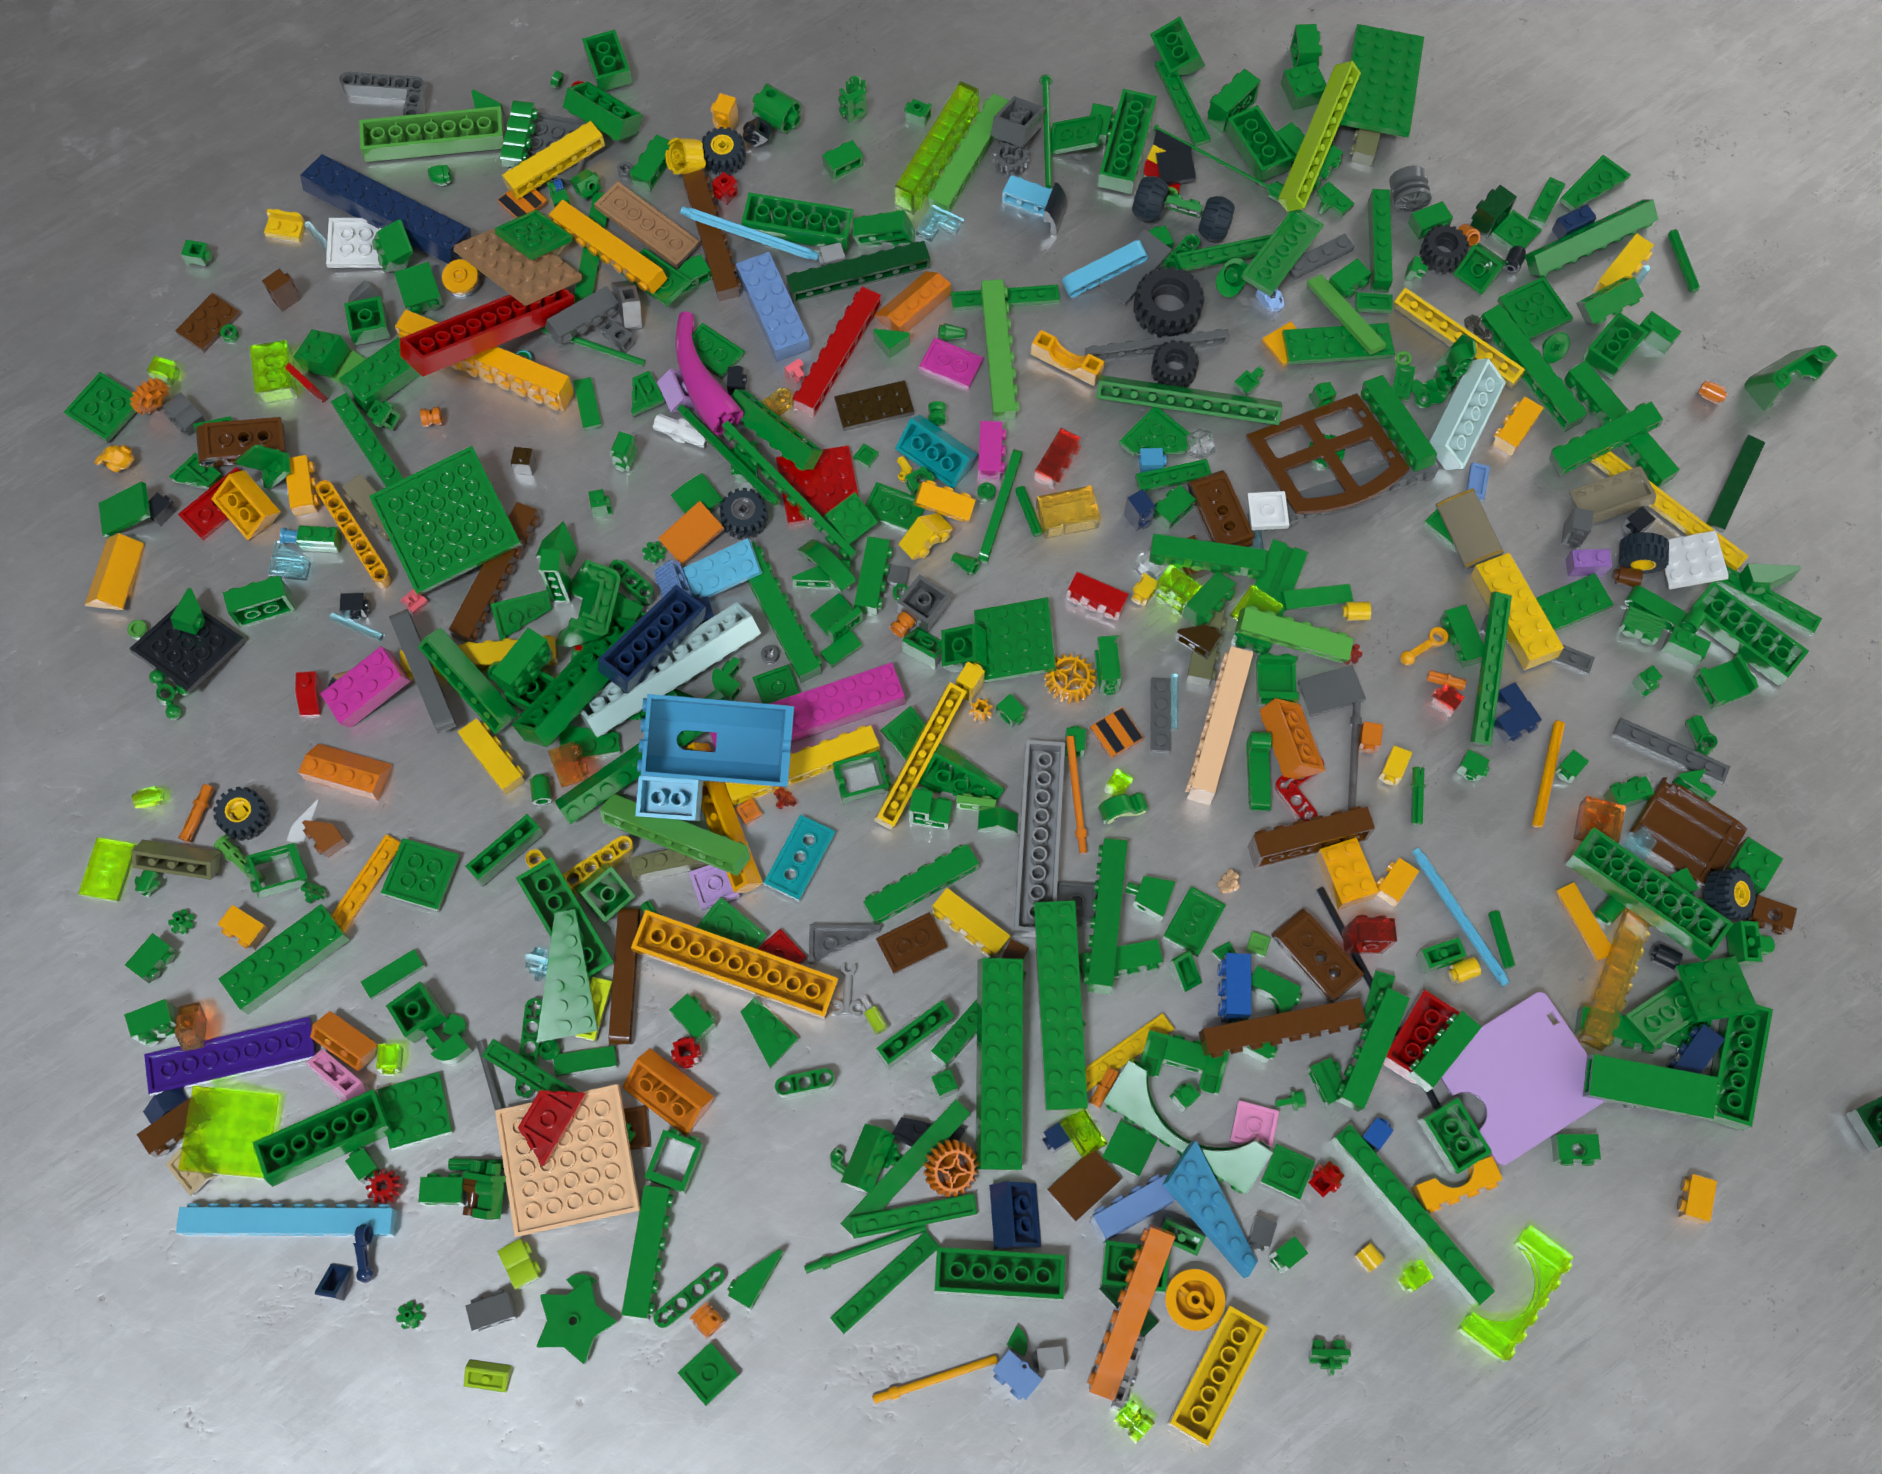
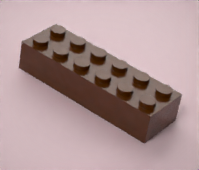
[1247,806,1375,868]

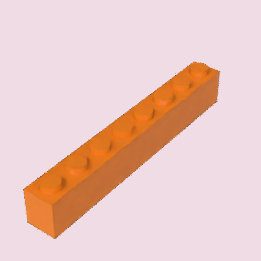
[1087,1224,1175,1401]

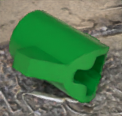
[134,870,160,897]

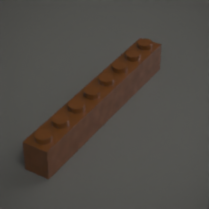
[682,169,742,301]
[448,502,540,642]
[1198,998,1366,1058]

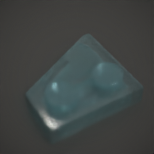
[268,541,311,581]

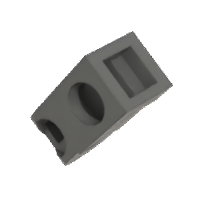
[599,320,636,353]

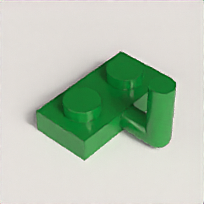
[1316,182,1354,217]

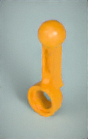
[1400,627,1448,666]

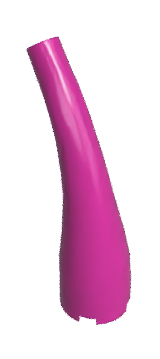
[675,311,744,436]

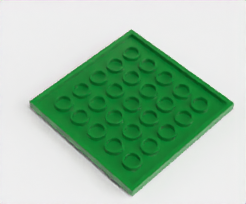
[369,446,522,596]

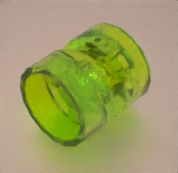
[1114,1400,1155,1443]

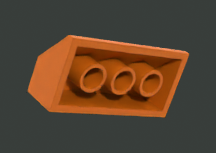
[874,271,951,332]
[1259,698,1325,779]
[298,743,392,801]
[622,1048,714,1137]

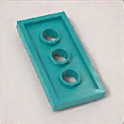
[763,815,836,902]

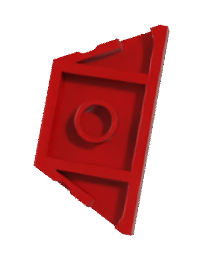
[518,1090,587,1166]

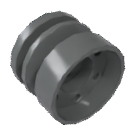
[1389,165,1432,213]

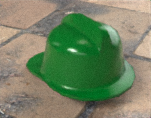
[1215,258,1248,298]

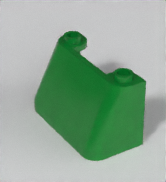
[1745,345,1838,411]
[556,559,620,648]

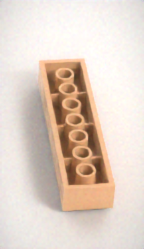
[1185,646,1254,806]

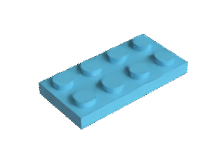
[682,538,762,598]

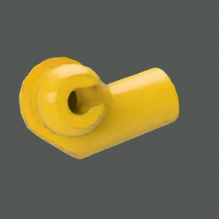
[896,456,913,482]

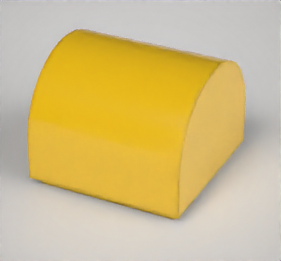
[1354,1242,1385,1273]

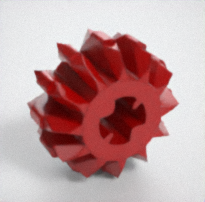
[365,1168,403,1204]

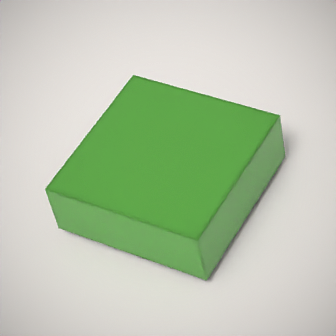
[1245,931,1271,957]

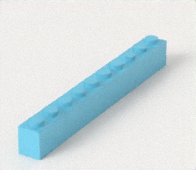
[176,1203,397,1237]

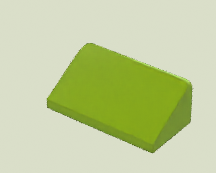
[464,1359,511,1393]

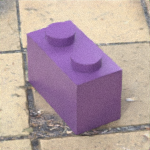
[1565,549,1612,577]

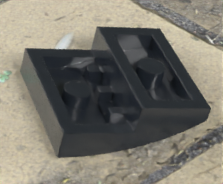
[1044,182,1067,235]

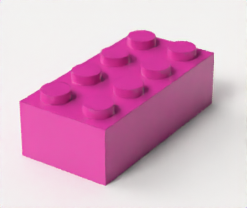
[320,646,411,728]

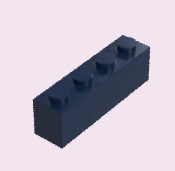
[1665,1024,1725,1074]

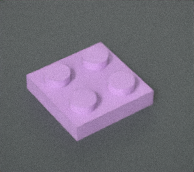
[689,865,740,910]

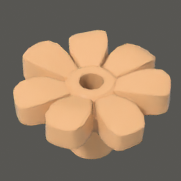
[1217,869,1240,894]

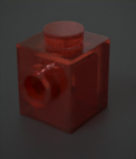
[1430,684,1465,718]

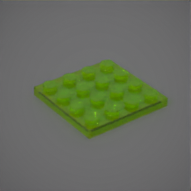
[178,1085,280,1179]

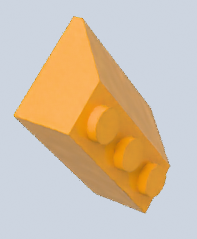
[211,470,281,541]

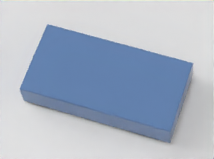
[1466,462,1490,501]

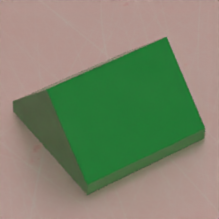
[902,627,942,669]

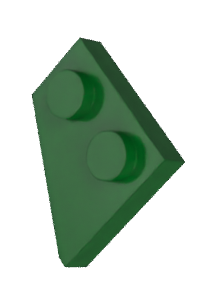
[169,452,223,489]

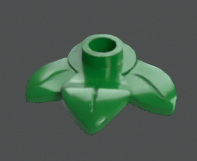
[1411,379,1448,408]

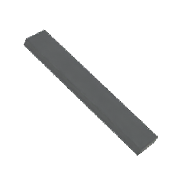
[1479,614,1595,675]
[1612,718,1731,785]

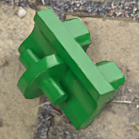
[1308,1340,1351,1376]

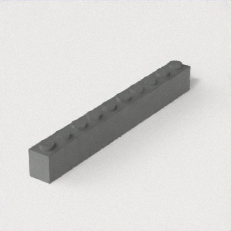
[1264,458,1439,532]

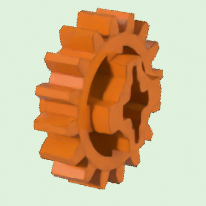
[130,377,169,415]

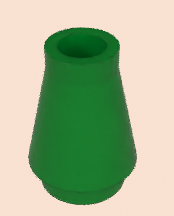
[938,323,965,341]
[951,552,980,575]

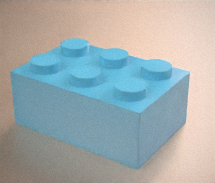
[635,776,703,821]

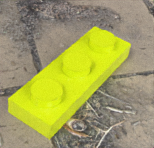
[575,977,613,1042]

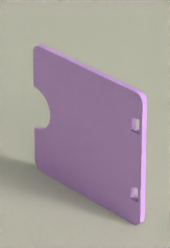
[1441,992,1605,1165]

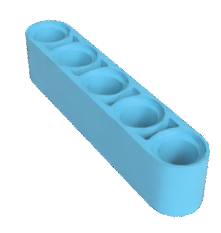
[1061,240,1148,298]

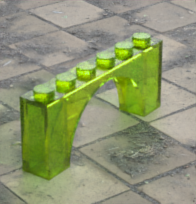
[1456,1225,1573,1363]

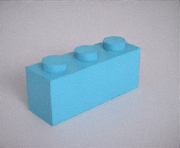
[1002,175,1052,217]

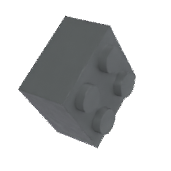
[897,574,950,632]

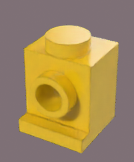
[1131,572,1159,607]

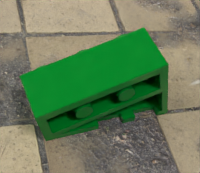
[853,210,915,247]

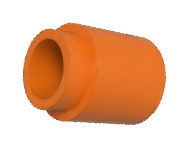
[1457,224,1481,246]
[1697,380,1728,404]

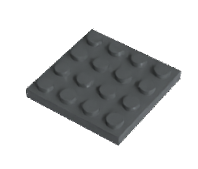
[508,113,586,184]

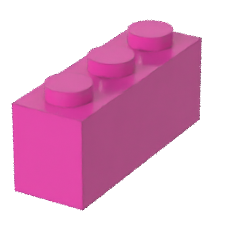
[978,421,1006,480]

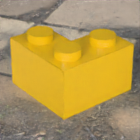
[898,513,953,560]

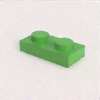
[956,794,996,811]

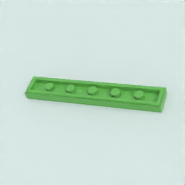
[1306,274,1386,355]

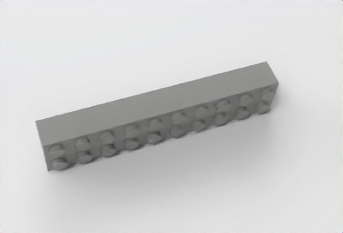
[1013,740,1065,938]

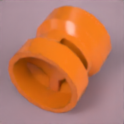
[420,406,443,427]
[889,611,916,638]

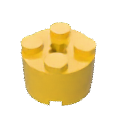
[665,138,706,175]

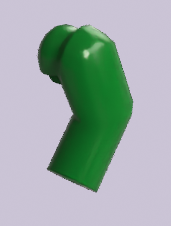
[830,1147,847,1176]

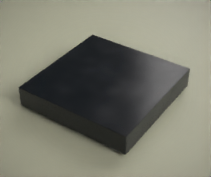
[1155,148,1196,185]

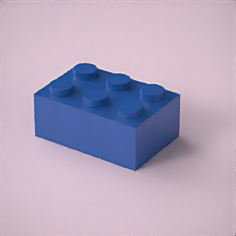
[1217,953,1251,1023]

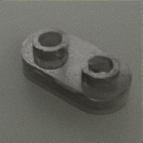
[1464,314,1493,344]

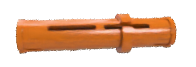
[178,784,215,843]

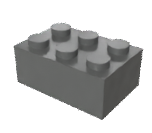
[990,96,1046,147]

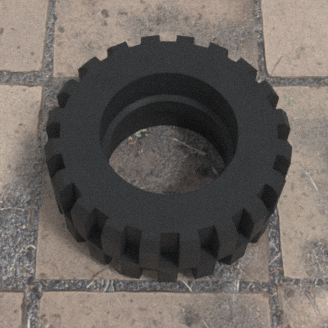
[1133,267,1204,338]

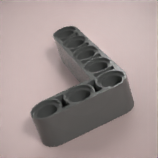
[339,72,428,116]

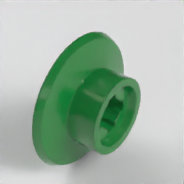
[1542,332,1570,363]

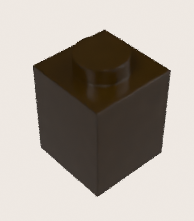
[511,447,536,476]

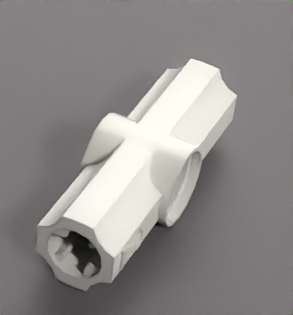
[653,414,709,448]

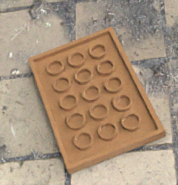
[454,228,582,306]

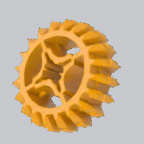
[1044,653,1096,704]

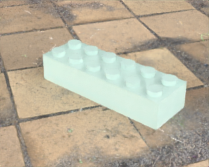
[1430,358,1506,470]

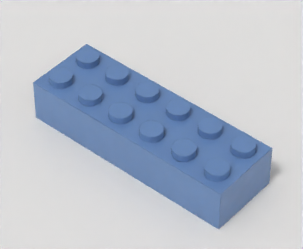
[736,252,810,362]

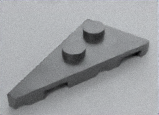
[809,924,880,964]
[1111,1335,1145,1411]

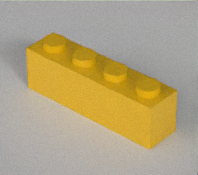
[1593,233,1654,292]
[457,718,525,796]
[932,888,1011,958]

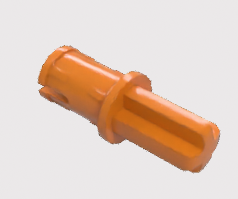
[1427,670,1467,691]
[1089,1067,1119,1108]

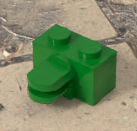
[1727,921,1775,966]

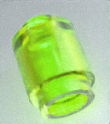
[132,786,164,810]

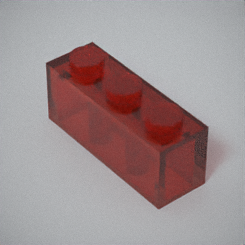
[1034,428,1081,489]

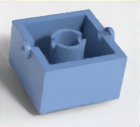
[992,1349,1043,1400]

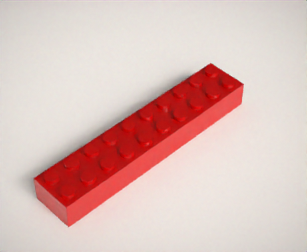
[400,288,575,377]

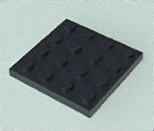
[129,606,245,693]

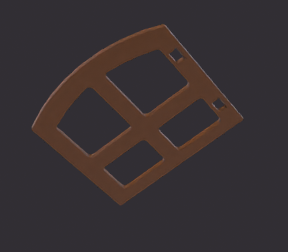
[1246,393,1410,514]

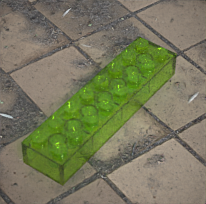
[895,81,980,215]

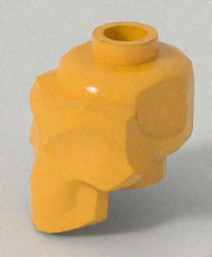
[94,444,135,473]

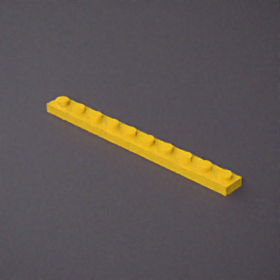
[1590,451,1749,571]

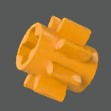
[969,698,993,723]

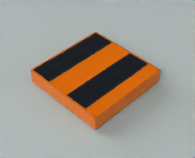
[498,189,548,219]
[1090,707,1144,759]

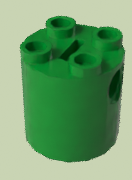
[752,83,801,133]

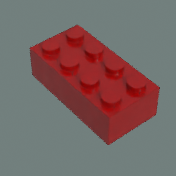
[1383,990,1460,1085]

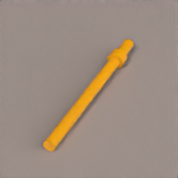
[872,1355,998,1404]

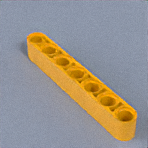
[316,480,392,589]

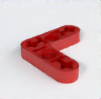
[1274,758,1324,822]

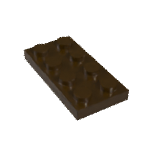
[834,380,914,431]

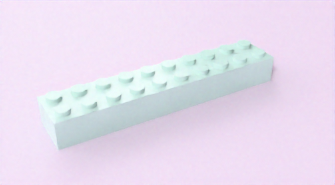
[580,602,761,737]

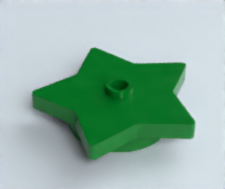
[537,1279,617,1364]

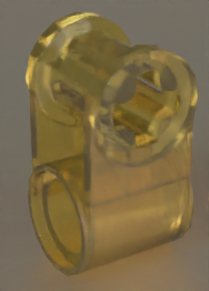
[761,388,793,416]

